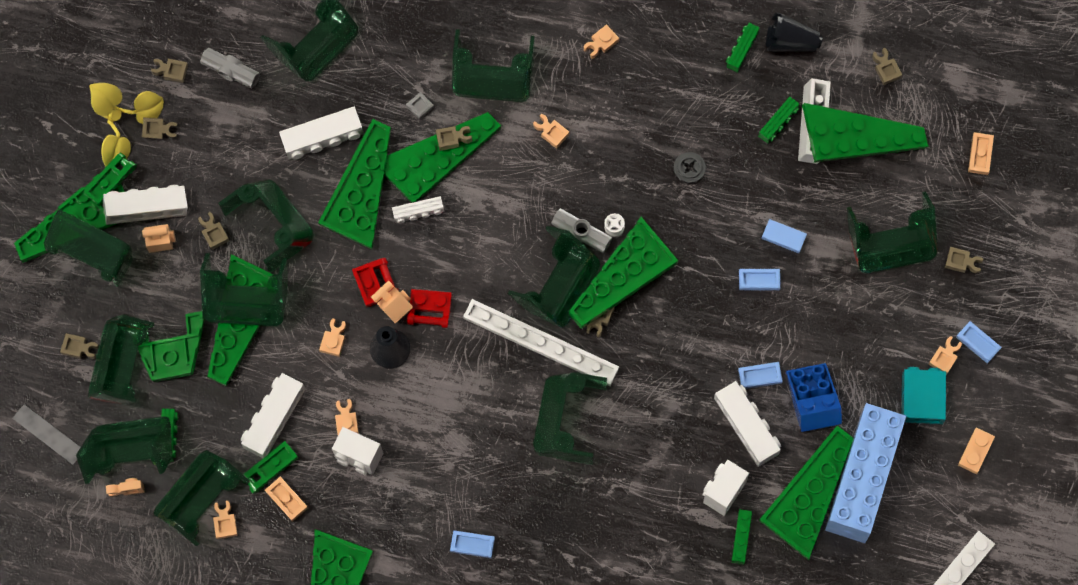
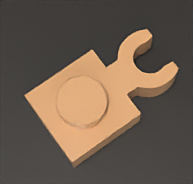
[584,24,619,59]
[533,114,569,149]
[319,319,346,357]
[929,336,962,375]
[335,399,359,435]
[106,478,145,497]
[213,501,238,539]

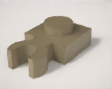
[872,48,902,85]
[151,59,188,83]
[142,118,177,139]
[436,126,472,151]
[198,212,229,250]
[945,247,983,273]
[587,307,615,337]
[60,333,99,359]

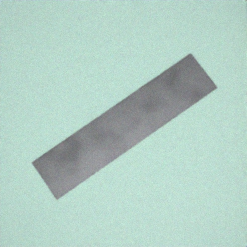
[12,404,85,465]

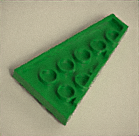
[802,103,928,163]
[384,112,501,203]
[318,119,391,250]
[14,174,125,263]
[569,217,678,329]
[208,254,285,387]
[759,426,854,560]
[311,529,373,585]

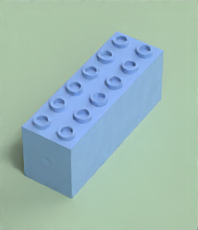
[825,403,906,543]

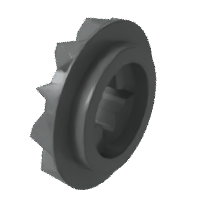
[674,152,706,184]

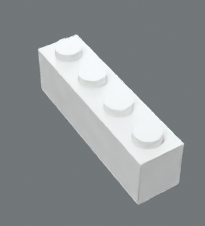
[798,78,830,164]
[279,106,364,159]
[103,185,188,224]
[241,373,305,458]
[714,381,781,467]

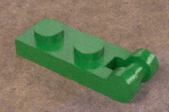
[83,153,137,207]
[240,441,298,494]

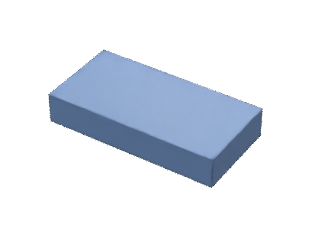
[762,219,807,253]
[739,269,780,290]
[956,321,1002,364]
[738,362,783,389]
[450,530,495,558]

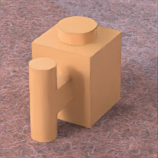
[142,224,176,253]
[371,281,413,323]

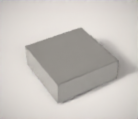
[406,92,434,120]

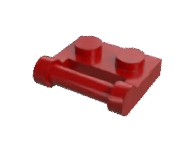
[352,258,399,308]
[407,289,452,328]

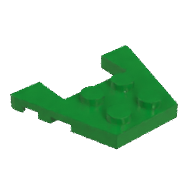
[127,311,205,382]

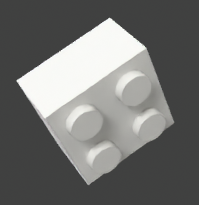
[332,427,383,475]
[703,460,749,516]

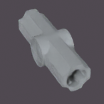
[200,48,260,89]
[551,208,612,253]

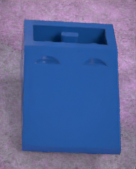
[786,363,842,432]

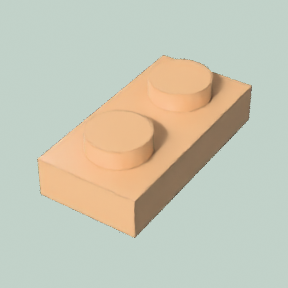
[968,132,994,175]
[958,428,995,474]
[265,477,308,522]

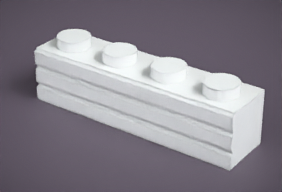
[392,196,444,223]

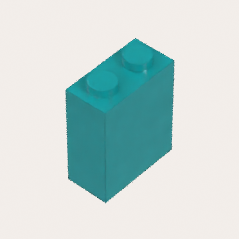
[902,367,946,424]

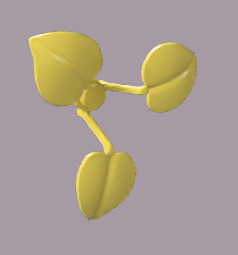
[90,83,164,167]

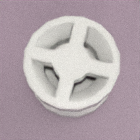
[604,213,625,238]

